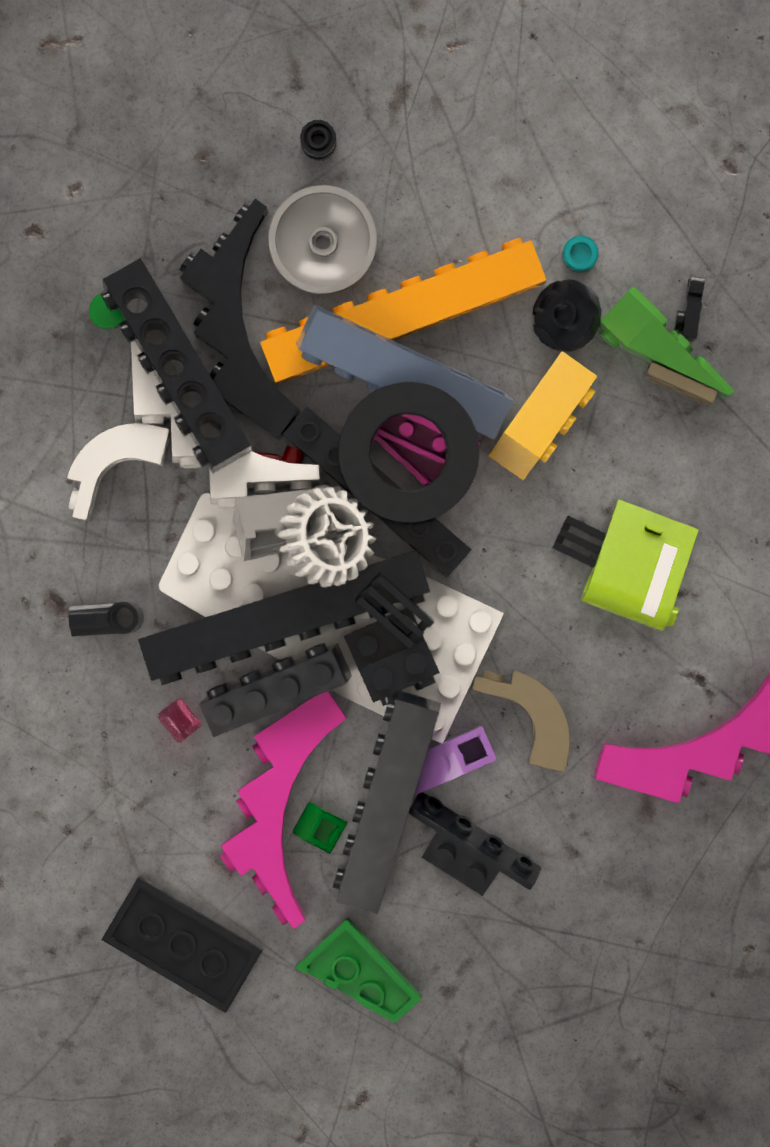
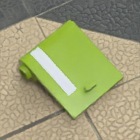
[581,499,699,632]

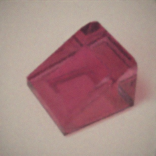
[157,699,201,743]

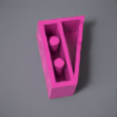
[373,414,481,486]

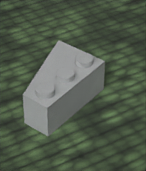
[233,485,343,561]

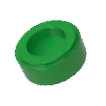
[89,294,123,330]

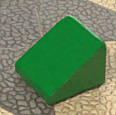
[293,802,348,854]

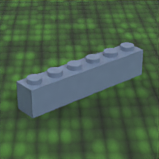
[296,304,514,440]

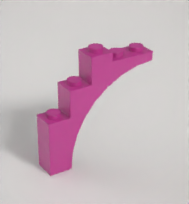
[593,672,770,803]
[220,691,347,929]

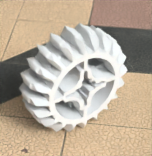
[277,487,377,587]

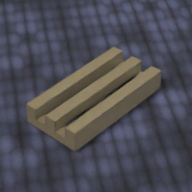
[644,362,718,407]

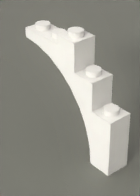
[131,329,319,509]

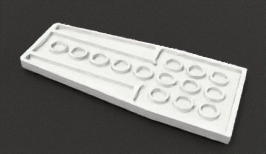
[159,493,504,743]

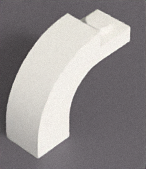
[67,423,171,522]

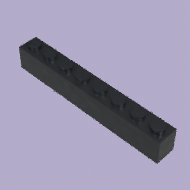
[138,550,430,685]

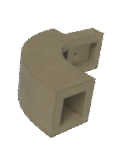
[471,670,570,772]

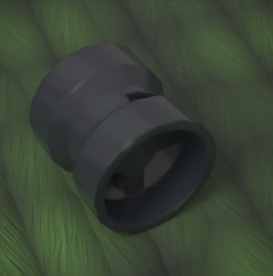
[300,120,337,161]

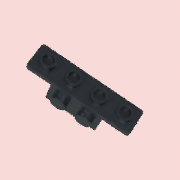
[409,792,541,896]

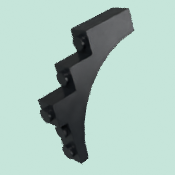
[179,199,300,440]

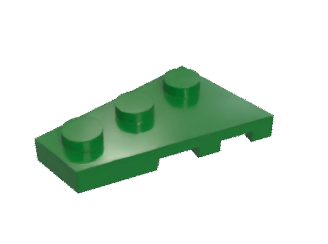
[295,917,422,1023]

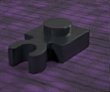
[674,276,705,342]

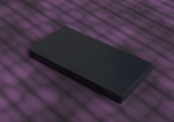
[101,877,263,1013]

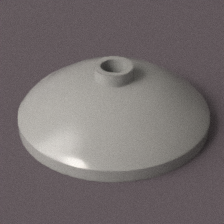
[268,185,377,294]

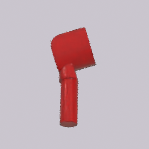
[255,446,305,464]

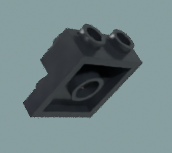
[344,608,440,706]

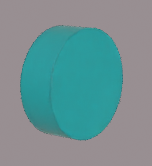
[562,235,599,273]

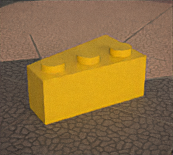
[488,351,597,480]

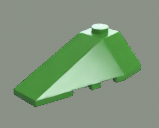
[599,286,735,399]

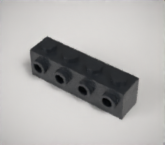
[199,643,352,737]

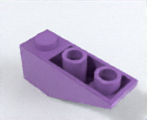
[414,725,497,795]

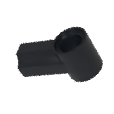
[68,601,144,637]

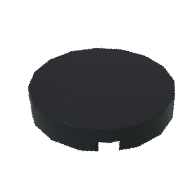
[532,279,602,352]

